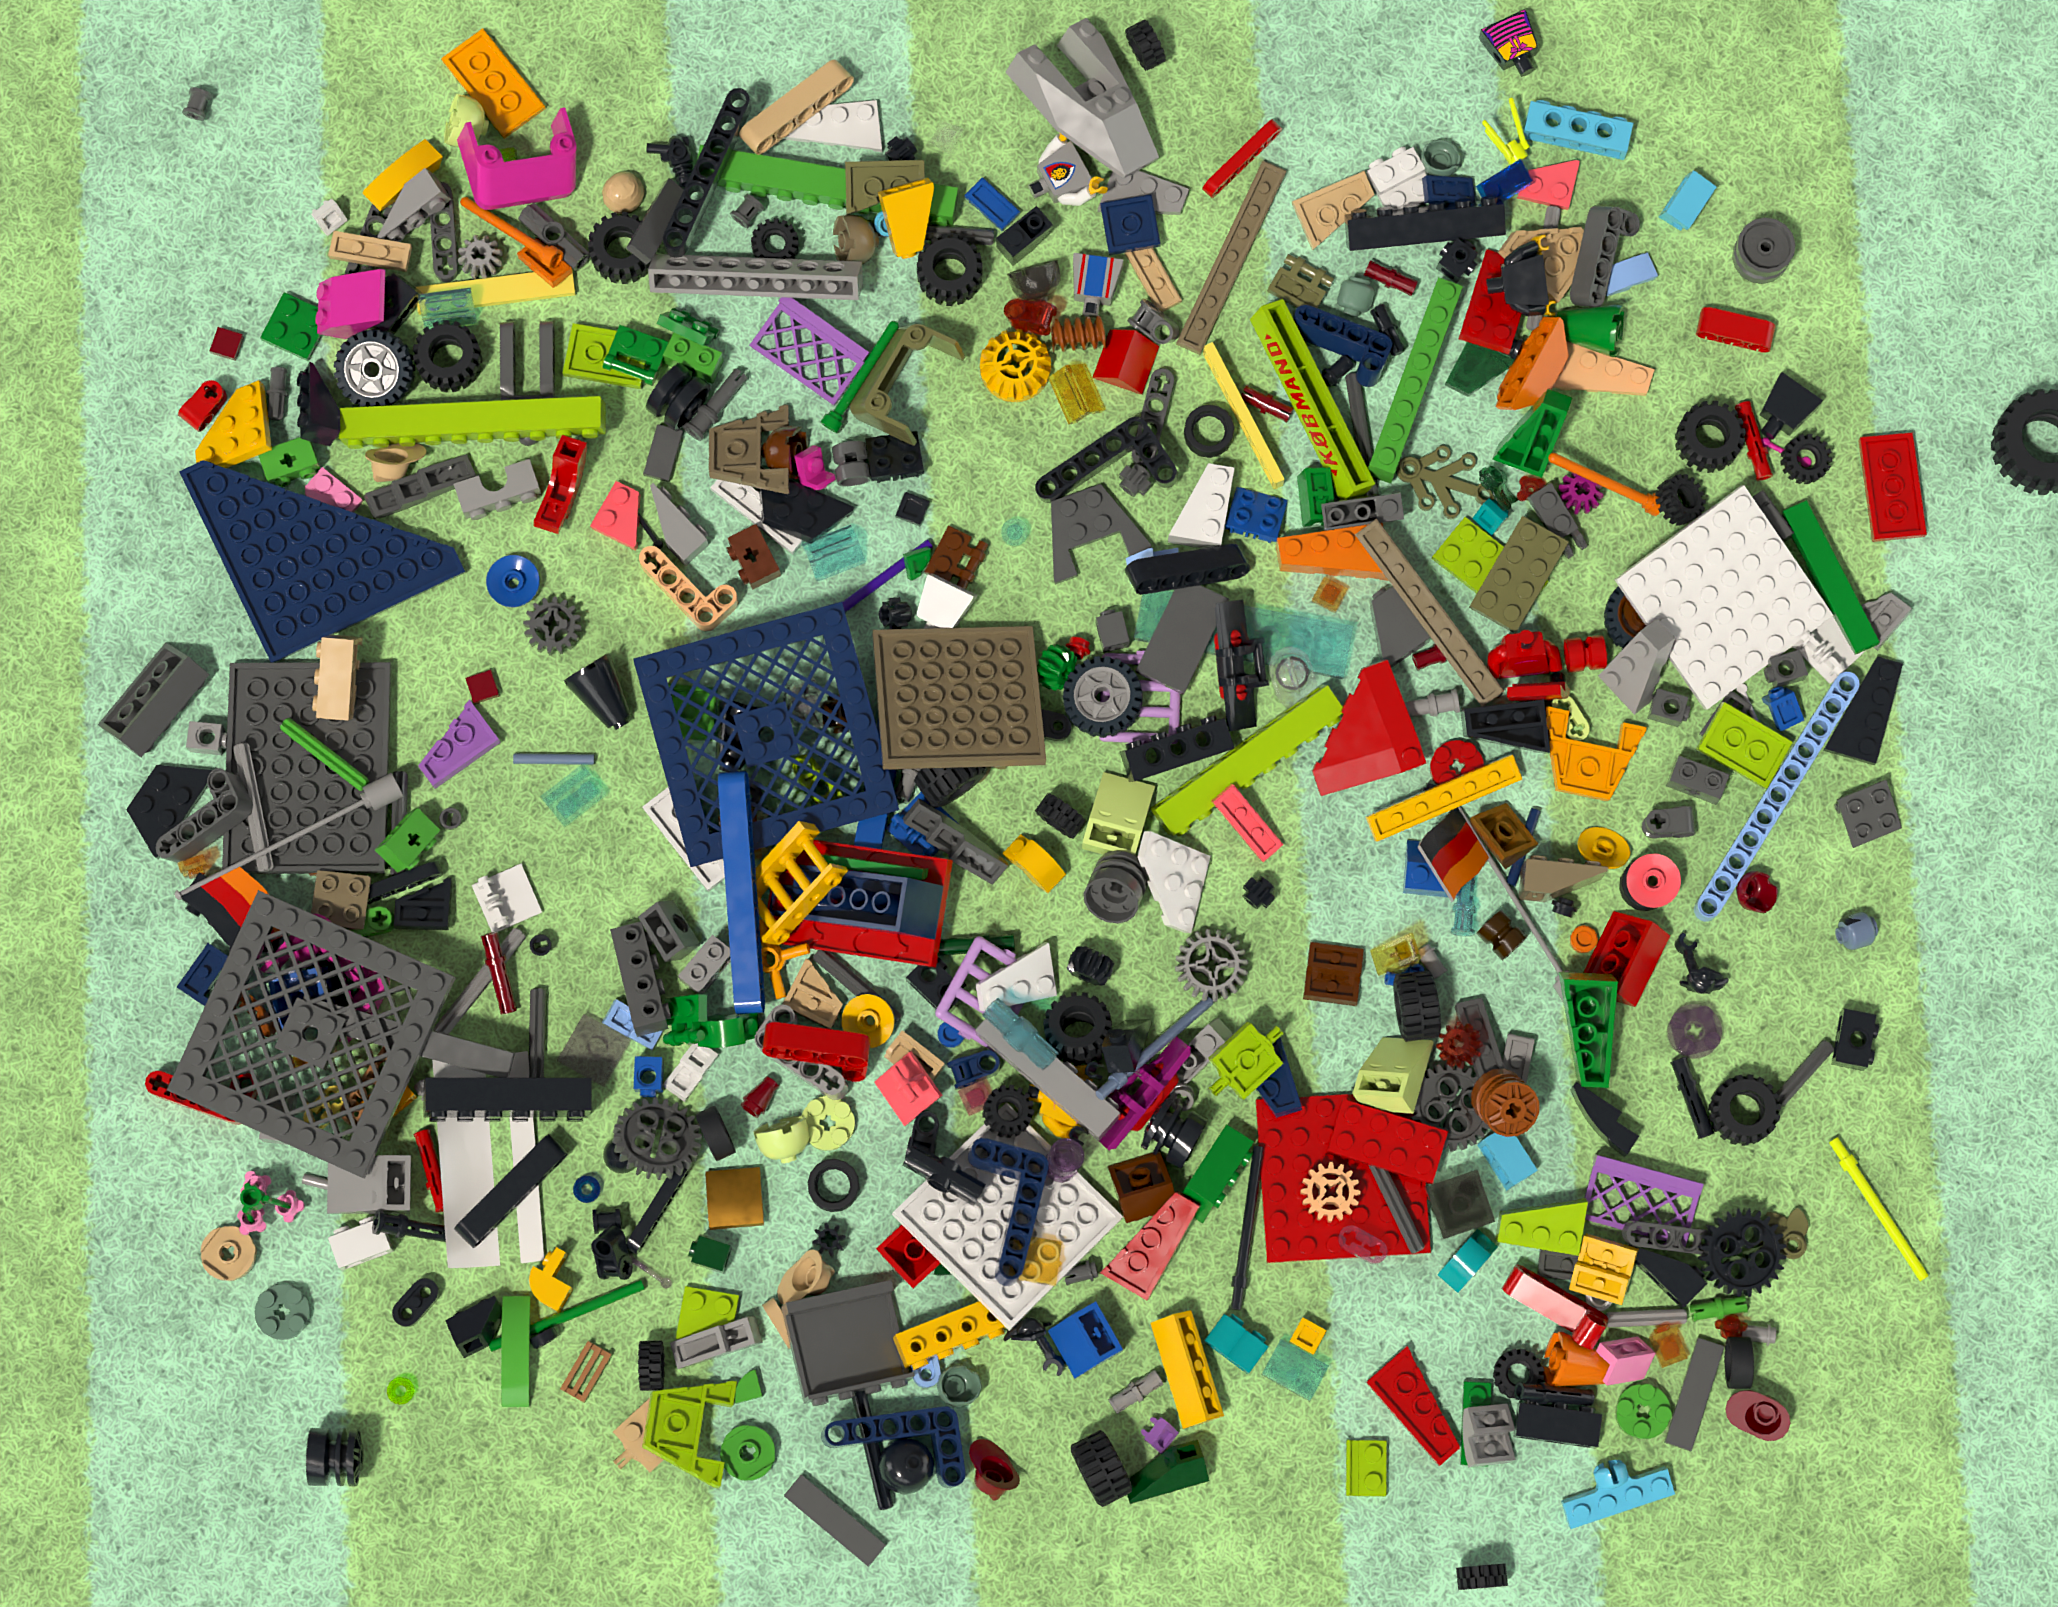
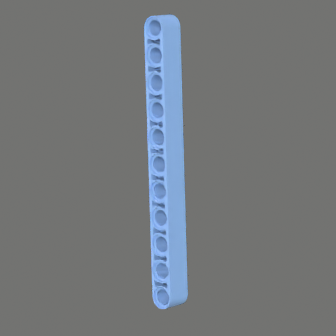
[1694,672,1859,922]

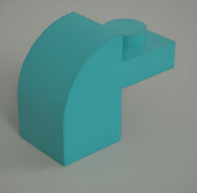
[1437,1229,1498,1293]

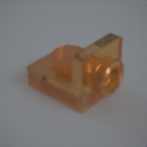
[1649,1324,1688,1369]

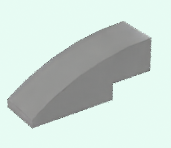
[670,1316,763,1369]

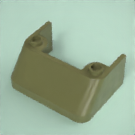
[850,324,965,446]

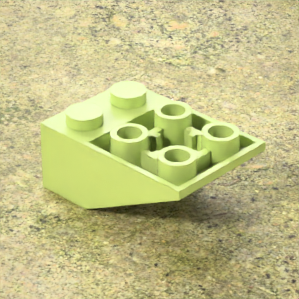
[1082,772,1155,856]
[1352,1037,1434,1114]

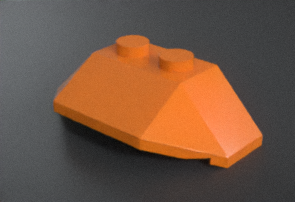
[1495,317,1568,410]

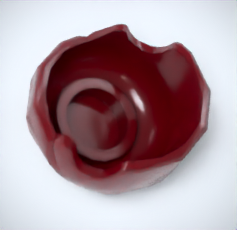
[1736,871,1778,914]

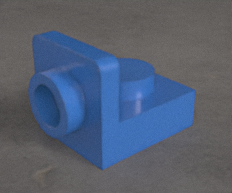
[1762,686,1804,731]

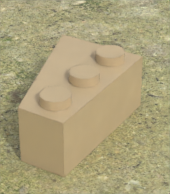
[313,635,363,721]

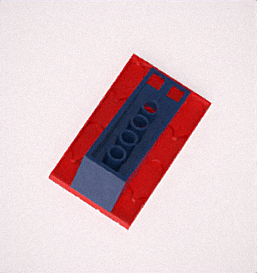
[767,840,953,968]

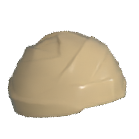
[602,171,644,214]

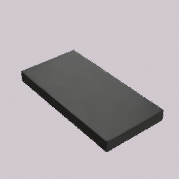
[1135,585,1229,695]

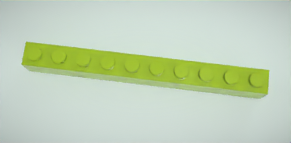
[339,396,606,449]

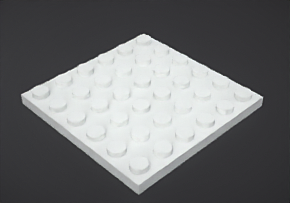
[1614,485,1833,710]
[892,1102,1123,1331]

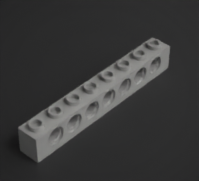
[648,254,863,300]

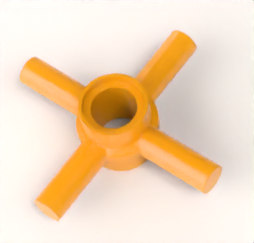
[759,919,810,1000]

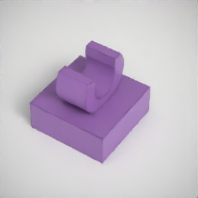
[1141,1417,1179,1454]

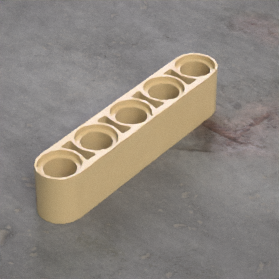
[739,59,854,155]

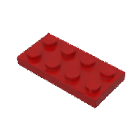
[1458,249,1521,355]
[1858,432,1927,542]
[1327,1099,1448,1185]

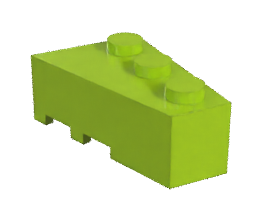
[1495,1198,1588,1256]

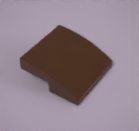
[1303,942,1364,1006]

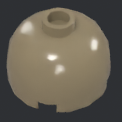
[833,215,879,265]

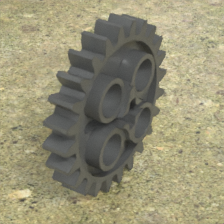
[1409,1063,1490,1152]
[612,1097,702,1180]

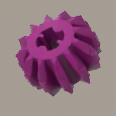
[1558,473,1604,515]

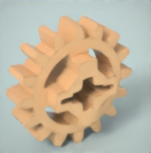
[1300,1162,1360,1223]

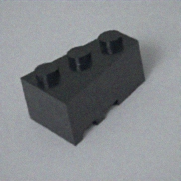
[1460,700,1550,754]

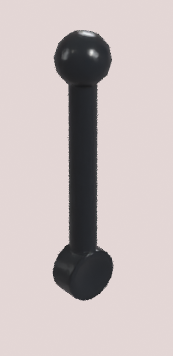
[638,509,663,549]

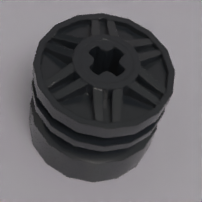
[1141,1097,1208,1169]
[306,1428,364,1486]

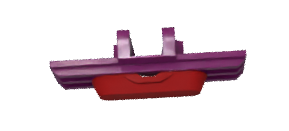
[1099,1036,1191,1151]

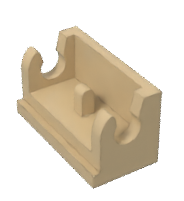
[884,1030,945,1082]

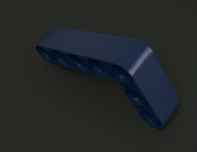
[968,1138,1049,1286]
[821,1406,966,1488]

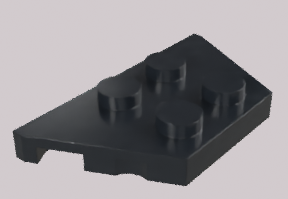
[759,467,854,544]
[126,765,212,860]

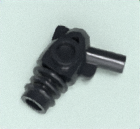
[646,135,694,187]

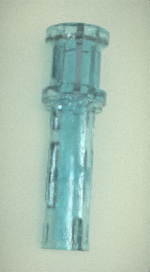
[1451,877,1477,937]

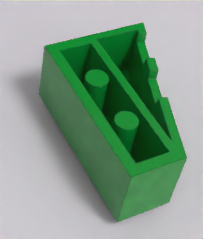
[1492,389,1573,478]
[1182,1124,1254,1224]

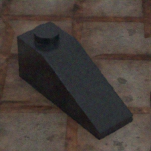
[1102,1019,1152,1073]
[1628,1244,1708,1309]

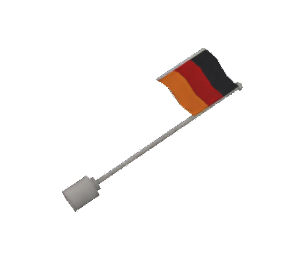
[174,773,404,948]
[1418,807,1569,1003]

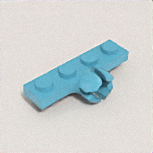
[1561,1460,1675,1529]

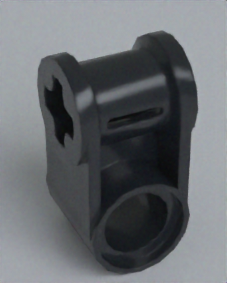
[905,1111,939,1159]
[591,1226,633,1280]

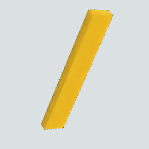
[1365,754,1522,842]

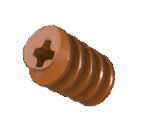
[1051,316,1106,352]

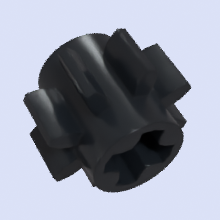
[885,136,918,161]
[879,597,912,629]
[1242,876,1275,909]
[812,1223,846,1258]

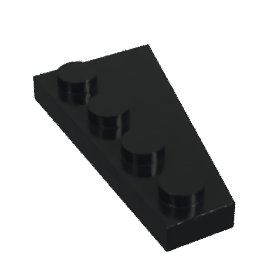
[1823,656,1903,766]

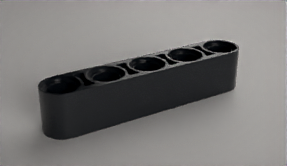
[1125,544,1250,595]
[454,1134,569,1248]

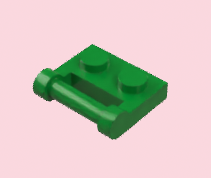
[603,324,669,386]

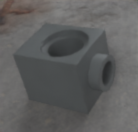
[1096,610,1130,653]
[1764,650,1808,688]
[1647,688,1691,727]

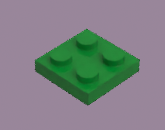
[260,292,322,361]

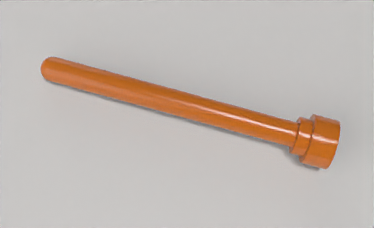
[460,197,563,269]
[1548,453,1661,516]

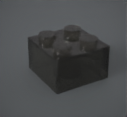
[1424,1170,1495,1240]

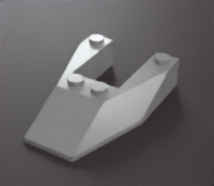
[1006,18,1159,179]

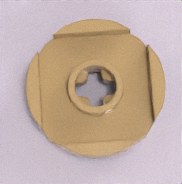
[200,1226,257,1281]

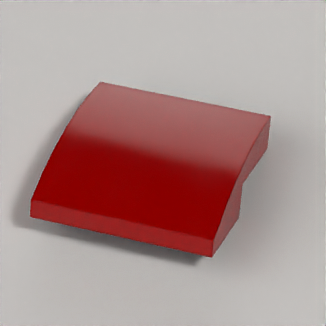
[1507,682,1570,701]

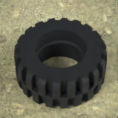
[1991,389,2058,495]

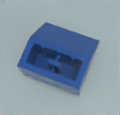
[1048,1301,1123,1379]

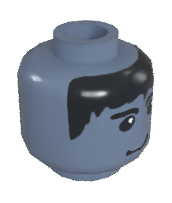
[1835,912,1878,950]

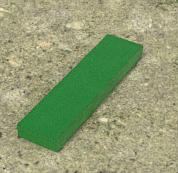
[821,853,928,880]

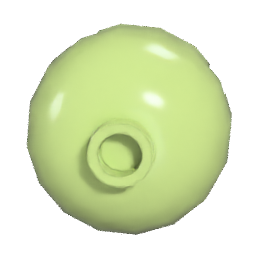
[444,94,489,147]
[753,1116,809,1163]

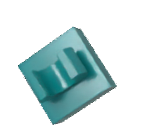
[1472,498,1509,536]

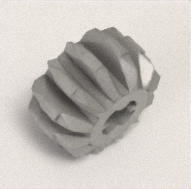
[458,235,503,279]

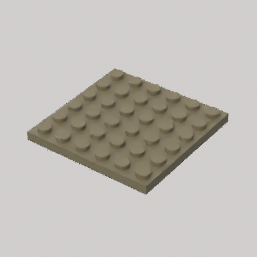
[872,626,1046,769]

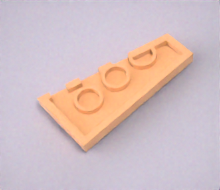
[1552,342,1655,396]

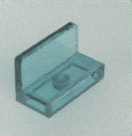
[802,525,866,581]

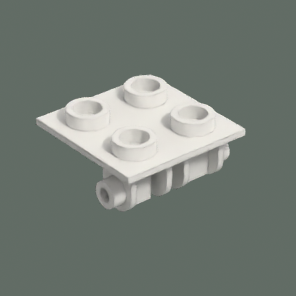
[1793,616,1866,684]
[472,864,542,932]

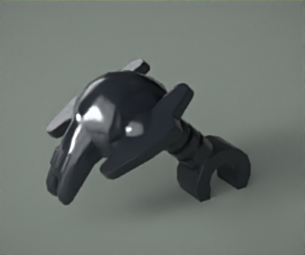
[1674,933,1729,994]
[1003,1317,1065,1376]

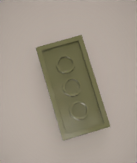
[1469,516,1569,634]

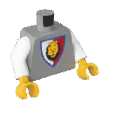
[1028,133,1108,206]

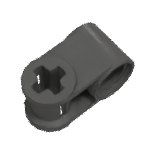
[1127,298,1180,344]
[1641,806,1696,839]

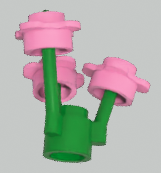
[237,1171,305,1235]

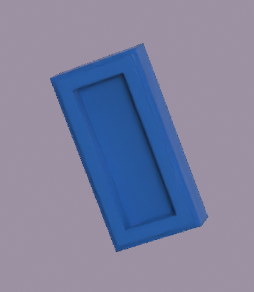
[964,177,1020,232]

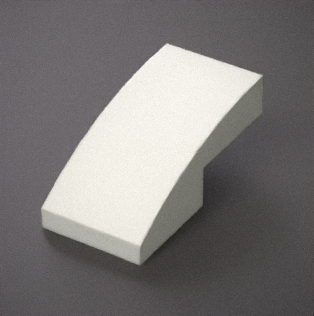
[663,1043,718,1102]

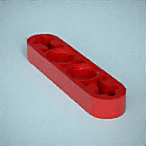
[1202,119,1282,198]

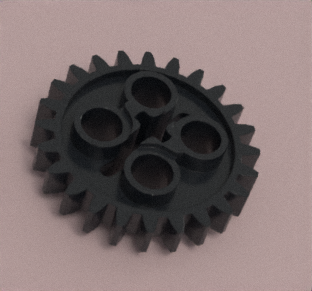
[1698,1207,1787,1297]

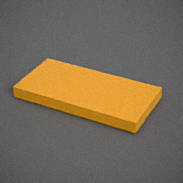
[441,28,546,139]

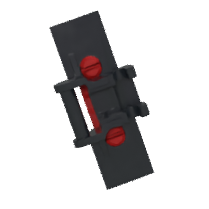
[1214,599,1270,731]

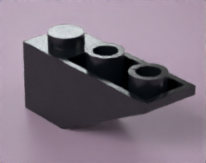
[297,362,340,446]

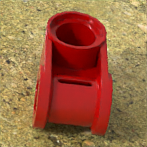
[178,380,227,432]

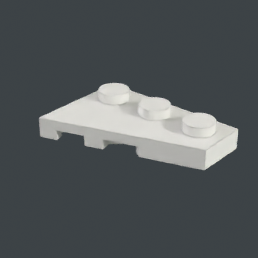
[976,942,1057,1011]

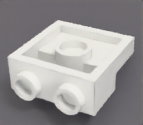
[1366,147,1426,210]

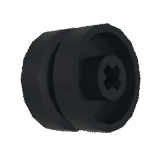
[646,363,711,431]

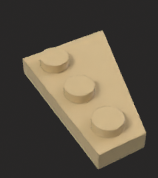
[1292,171,1374,250]

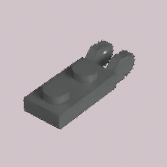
[1527,483,1588,559]

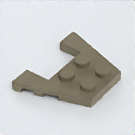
[709,405,789,494]

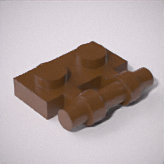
[924,525,989,589]

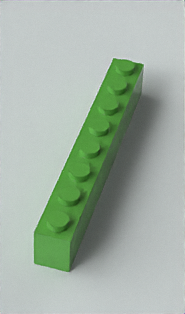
[1368,277,1463,484]

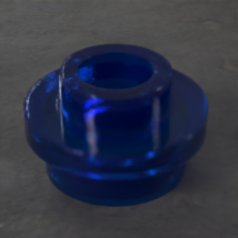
[573,1176,601,1203]

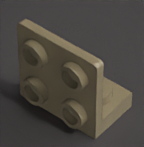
[311,870,371,930]

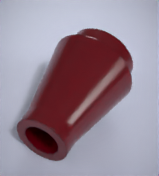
[741,1076,779,1118]

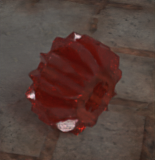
[1436,1022,1484,1069]

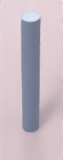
[513,753,595,765]

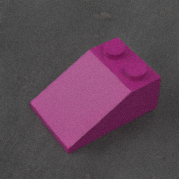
[315,269,385,339]

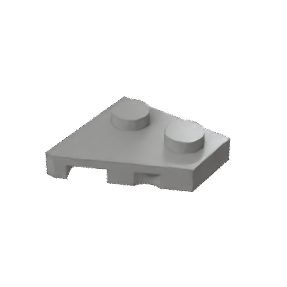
[1861,593,1912,651]

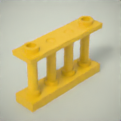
[756,821,848,945]

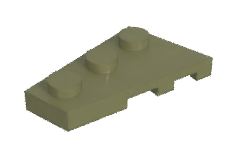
[845,160,925,215]

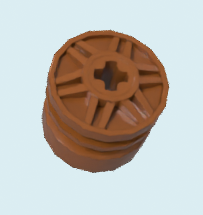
[1471,1068,1539,1137]

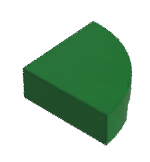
[903,547,931,581]

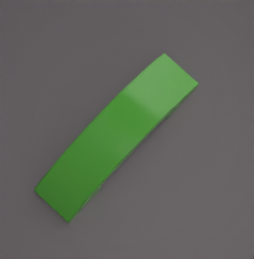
[501,1296,531,1407]

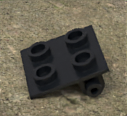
[865,431,924,483]

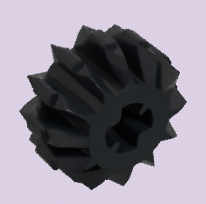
[1067,946,1115,986]

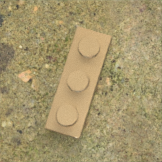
[328,231,412,272]

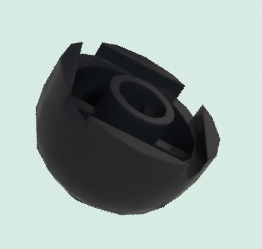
[877,1438,934,1495]

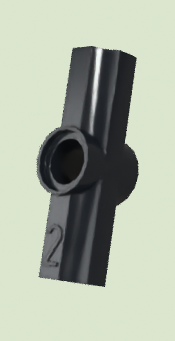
[903,1144,986,1206]

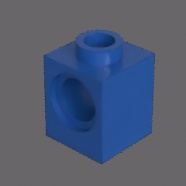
[633,1056,664,1097]

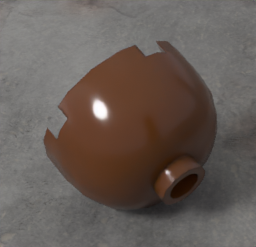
[761,426,809,479]

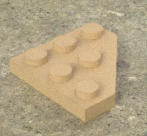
[1498,227,1584,303]

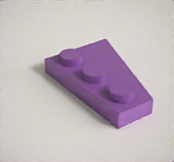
[418,699,501,789]

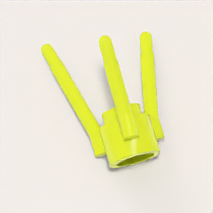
[1482,97,1530,167]

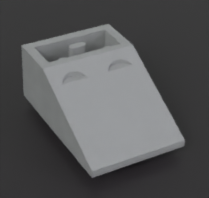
[327,1155,411,1214]

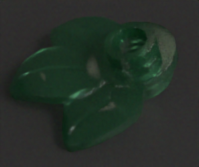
[1479,466,1518,510]

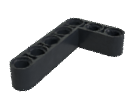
[1035,417,1178,503]

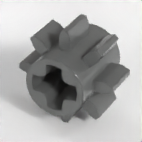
[1119,464,1151,497]

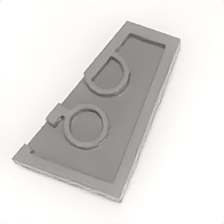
[1097,171,1189,215]

